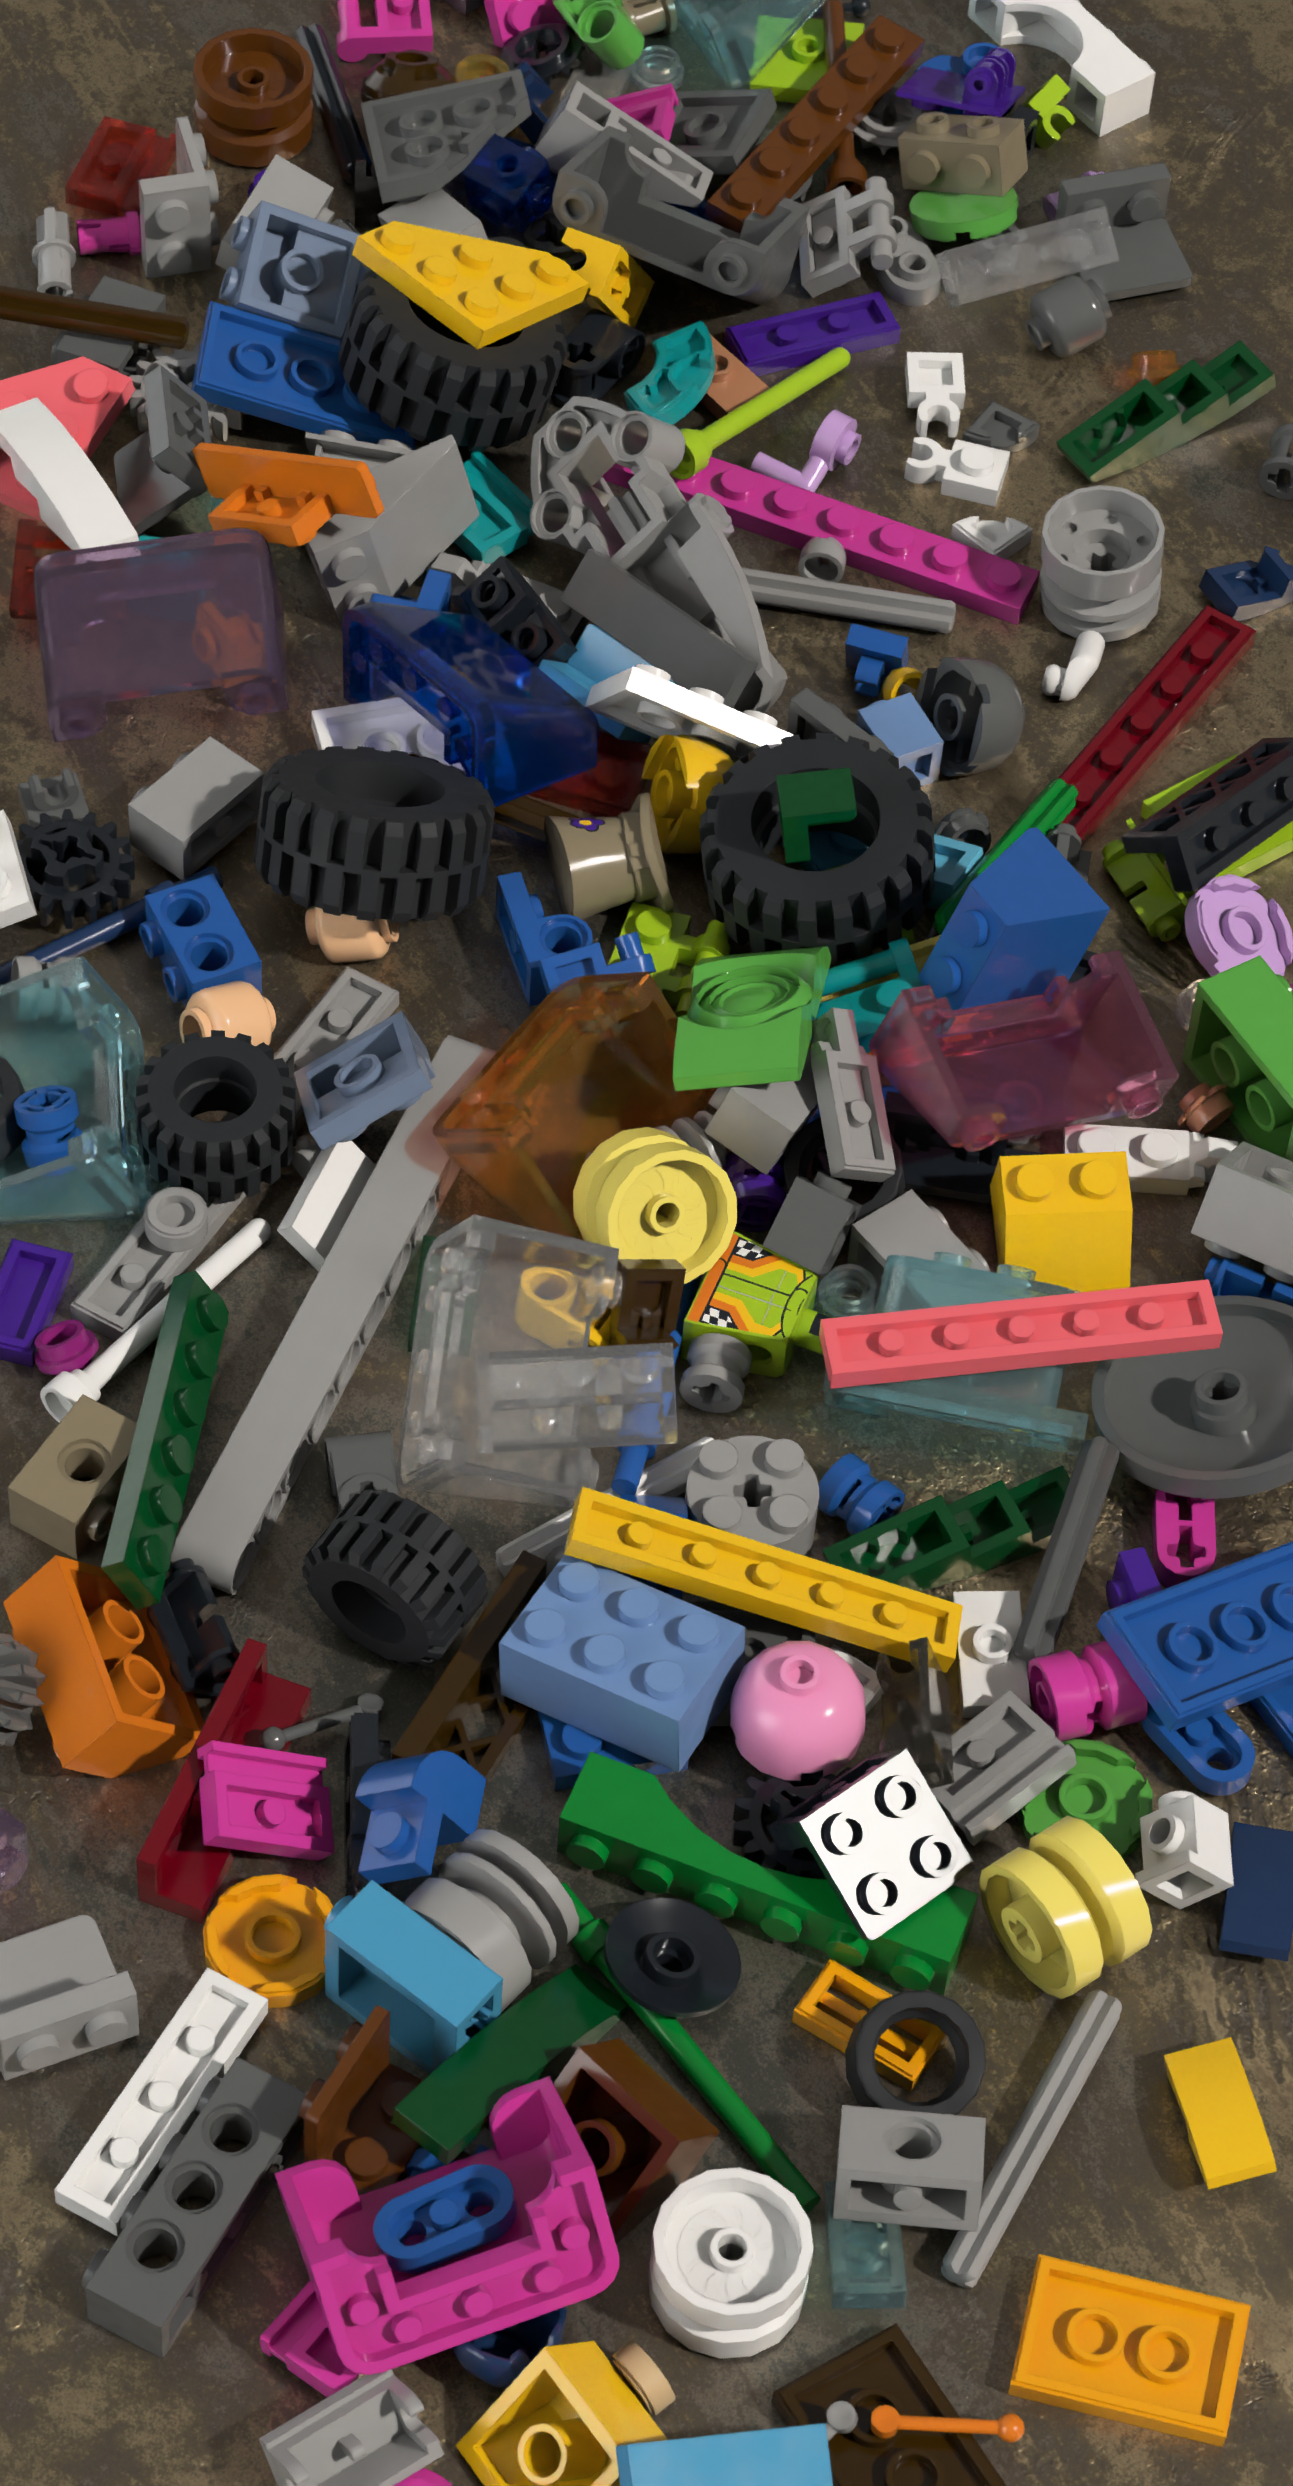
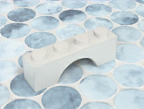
[967,0,1155,137]

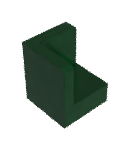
[776,767,857,863]

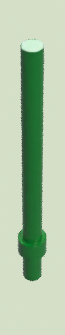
[561,1883,821,2214]

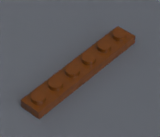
[704,15,925,234]

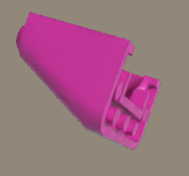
[274,2076,619,2375]

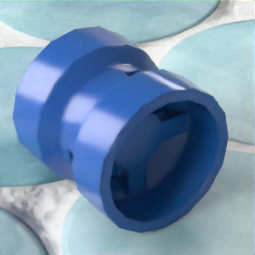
[14,1085,87,1171]
[818,1453,905,1535]

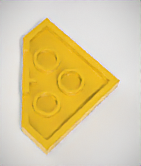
[352,221,590,350]

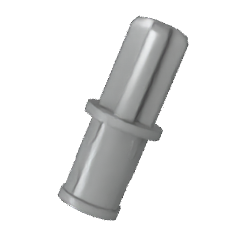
[32,207,76,298]

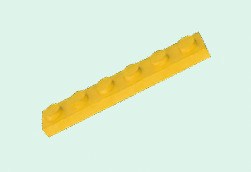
[564,1486,963,1673]

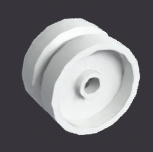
[648,2168,814,2359]

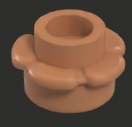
[1178,1082,1236,1136]

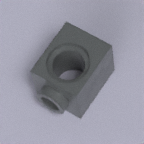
[762,1171,863,1274]

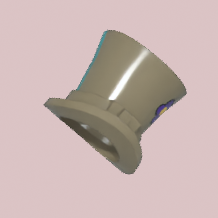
[544,792,674,921]

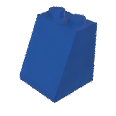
[918,827,1110,1019]

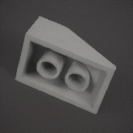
[305,434,480,625]

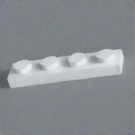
[55,1967,268,2236]

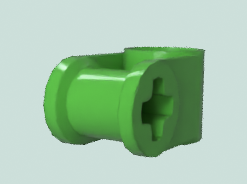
[552,0,645,70]

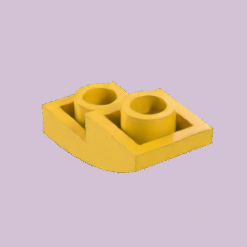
[1163,2037,1277,2190]

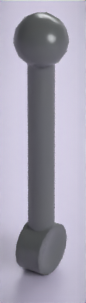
[259,1693,384,1751]

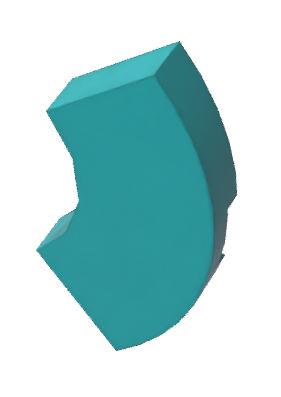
[624,321,716,425]

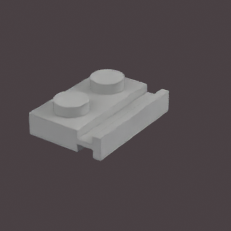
[916,1690,1077,1846]

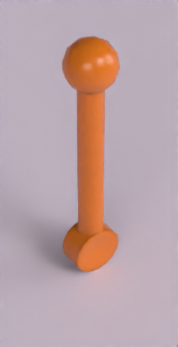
[870,2405,1025,2443]

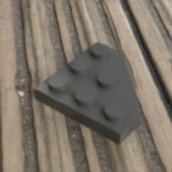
[361,69,531,203]

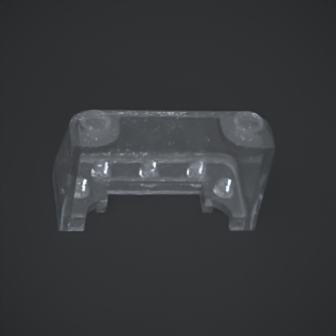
[397,1214,623,1508]

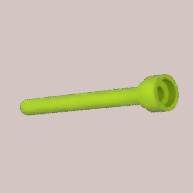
[669,347,850,480]

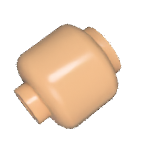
[305,907,400,964]
[179,981,276,1046]

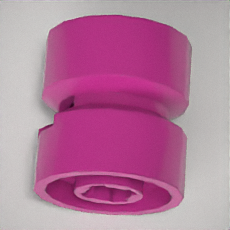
[1027,1640,1148,1742]

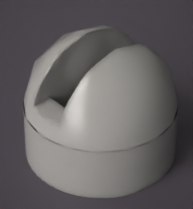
[798,536,846,583]

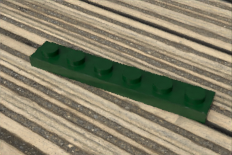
[101,1270,229,1610]

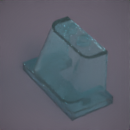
[823,1252,1089,1456]

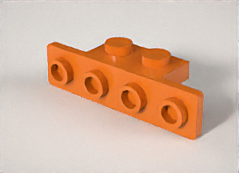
[192,442,385,547]

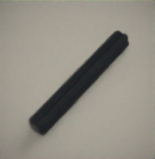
[295,23,372,184]

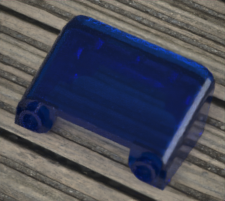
[343,602,600,807]

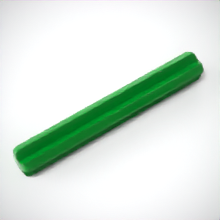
[933,778,1078,934]

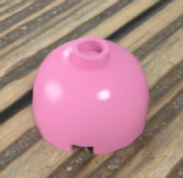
[730,1641,866,1781]

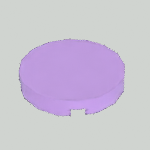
[1184,874,1293,977]

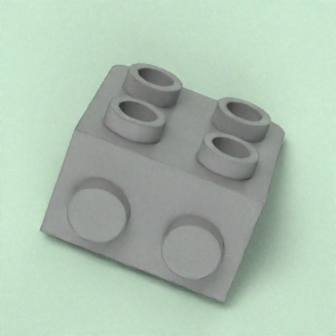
[139,116,220,279]
[0,1915,139,2081]

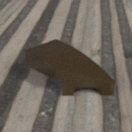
[609,1259,686,1391]

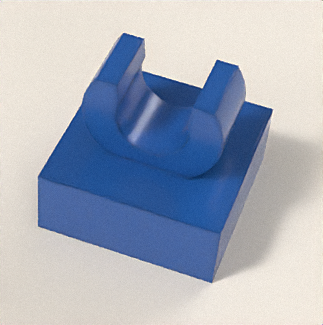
[845,623,909,699]

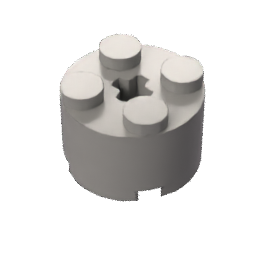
[685,1435,819,1557]

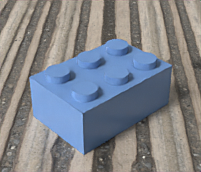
[499,1554,745,1773]

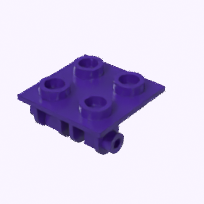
[896,47,1025,117]

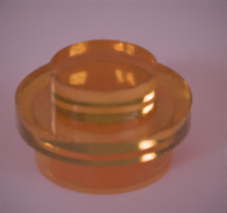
[1126,350,1183,386]

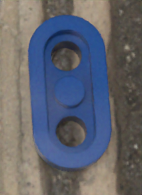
[1141,1700,1255,1796]
[373,2164,517,2273]

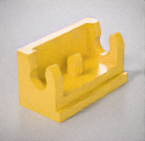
[561,227,654,328]

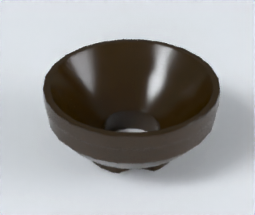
[361,49,457,102]

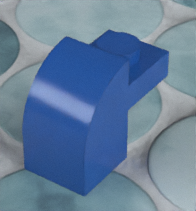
[355,1751,486,1884]

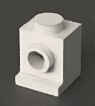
[1135,1791,1234,1909]

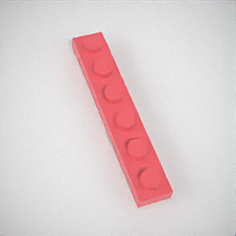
[819,1279,1223,1389]

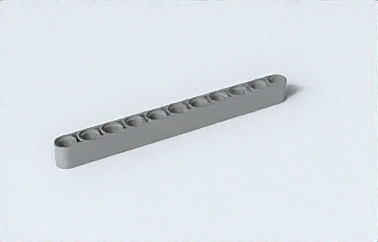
[170,1035,509,1595]

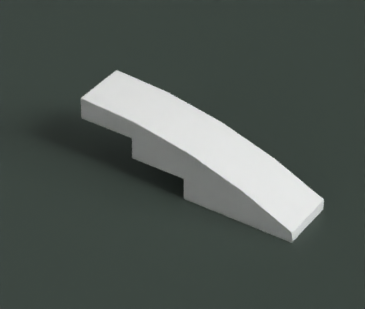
[0,397,140,564]

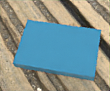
[616,2423,833,2486]

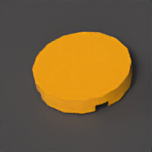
[203,1874,334,2009]

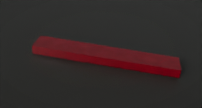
[1058,605,1256,849]

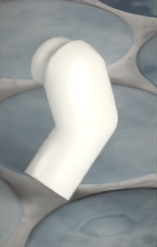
[1041,630,1105,702]

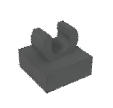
[18,768,89,829]

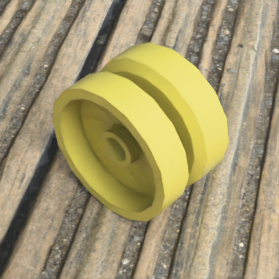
[573,1127,737,1284]
[979,1816,1152,1999]

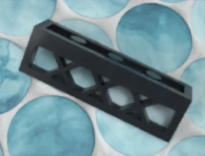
[1121,737,1293,892]

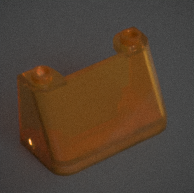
[432,972,717,1254]

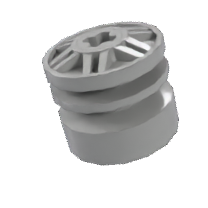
[1039,485,1165,642]
[403,1828,579,2013]

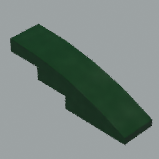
[1056,340,1276,483]
[822,1465,1070,1592]
[392,1964,629,2166]

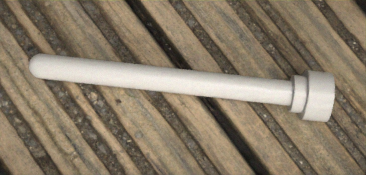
[40,1218,271,1423]

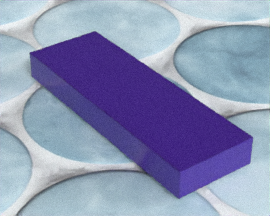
[724,291,901,377]

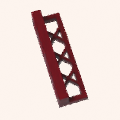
[136,1638,311,1923]

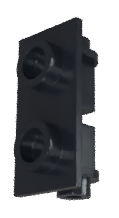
[147,1558,240,1697]

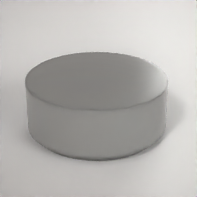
[144,1187,208,1252]

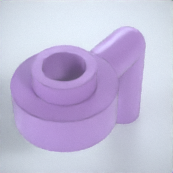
[750,410,861,492]

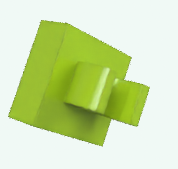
[1009,73,1075,150]

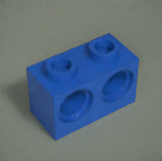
[139,874,262,1008]

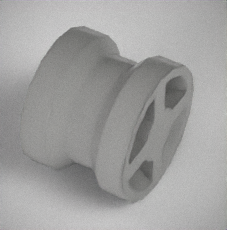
[679,1333,753,1413]

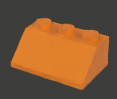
[3,1555,205,1779]

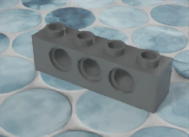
[82,2057,306,2359]

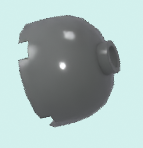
[915,657,1025,777]

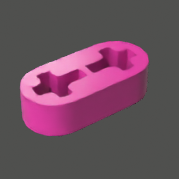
[1151,1489,1216,1588]

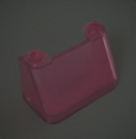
[868,950,1179,1152]

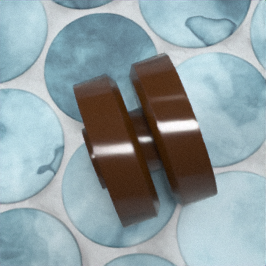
[193,28,314,167]

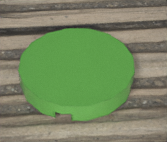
[908,187,1018,242]
[1016,1739,1153,1859]

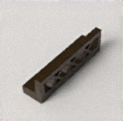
[392,1550,547,1786]

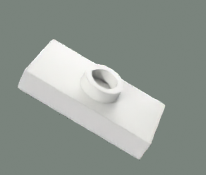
[951,1591,1031,1718]

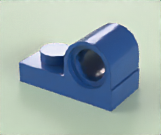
[495,871,593,1007]

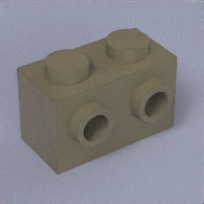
[898,112,1028,197]

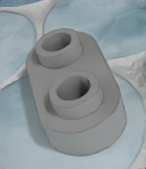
[865,215,942,306]

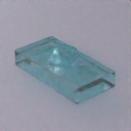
[823,2181,907,2309]

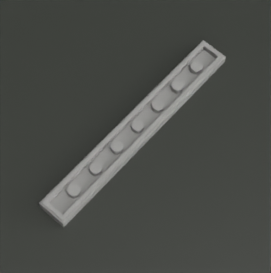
[70,966,399,1341]

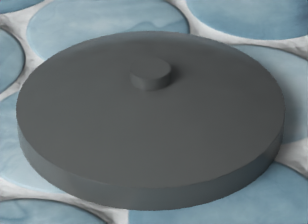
[1091,1295,1293,1499]

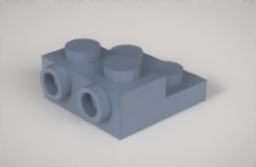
[219,200,361,340]
[293,1010,436,1151]

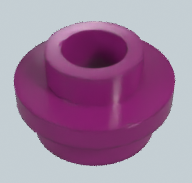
[34,1320,99,1376]

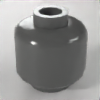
[1025,275,1112,359]

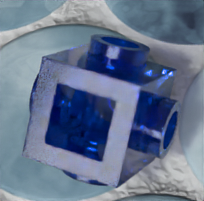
[462,134,554,234]

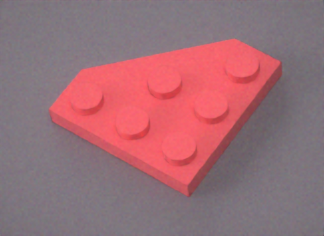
[0,356,135,522]

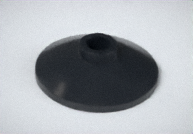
[604,1897,741,2018]

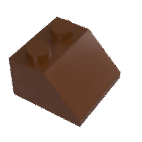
[553,2038,720,2244]

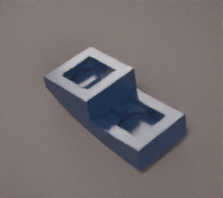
[1219,1822,1293,1962]

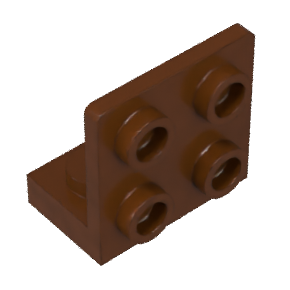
[299,2005,424,2196]

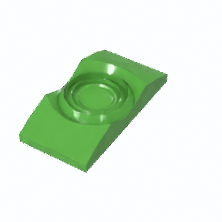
[673,946,831,1091]

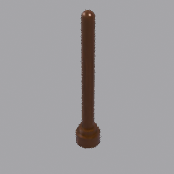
[822,0,868,196]

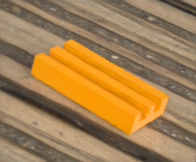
[792,1959,948,2093]

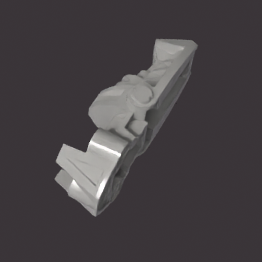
[530,396,787,713]

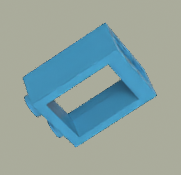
[324,1880,503,2075]

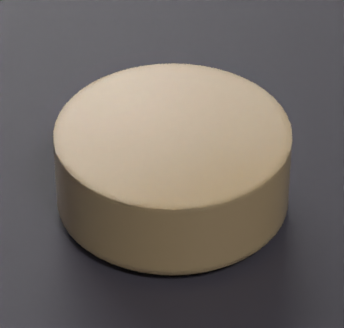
[609,2341,675,2417]

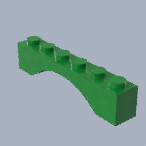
[557,1751,979,1996]

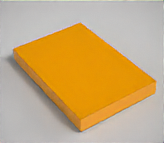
[1008,2254,1251,2447]

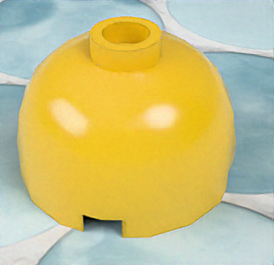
[642,734,734,855]

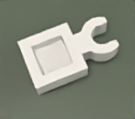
[905,352,965,437]
[904,437,1010,507]

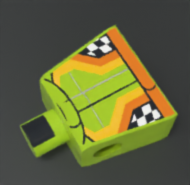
[680,1231,834,1378]

